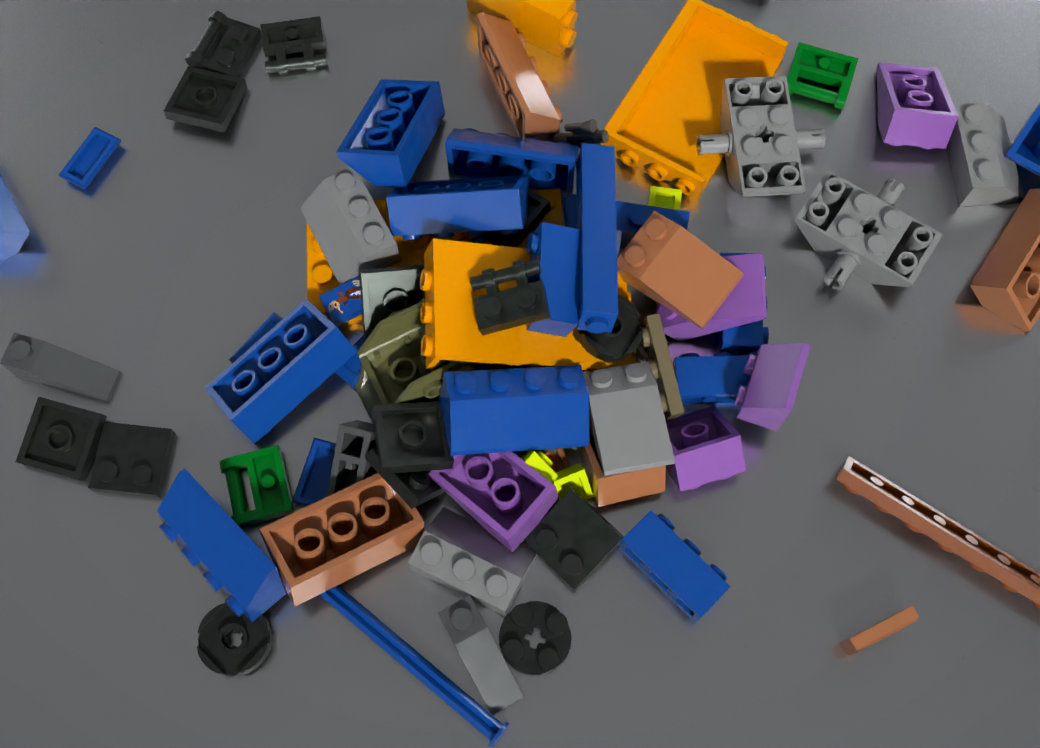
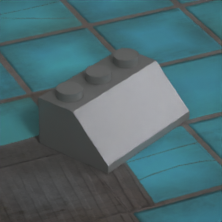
[946,102,1024,207]
[300,167,401,285]
[408,507,537,617]

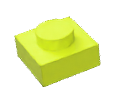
[648,186,682,210]
[517,450,558,483]
[552,463,594,503]

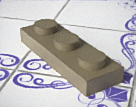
[639,313,685,421]

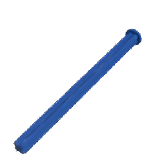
[319,585,510,748]

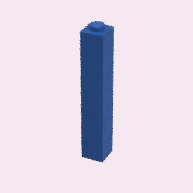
[576,143,618,334]

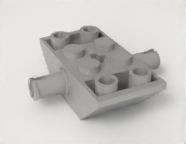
[696,76,826,197]
[794,170,944,290]

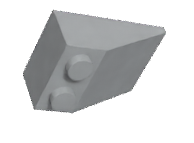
[583,361,675,476]

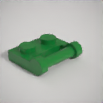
[787,42,858,110]
[219,445,294,529]

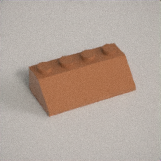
[476,12,563,141]
[970,189,1040,332]
[259,473,424,607]

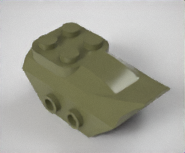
[355,297,504,418]

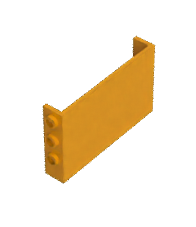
[601,0,789,199]
[420,238,636,371]

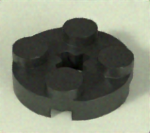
[573,294,643,363]
[499,601,572,676]
[197,603,273,677]

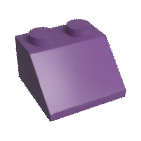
[734,343,811,431]
[666,405,746,492]

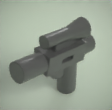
[553,119,609,149]

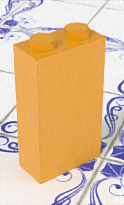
[467,0,578,57]

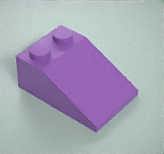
[877,62,958,150]
[657,253,767,341]
[428,452,559,553]

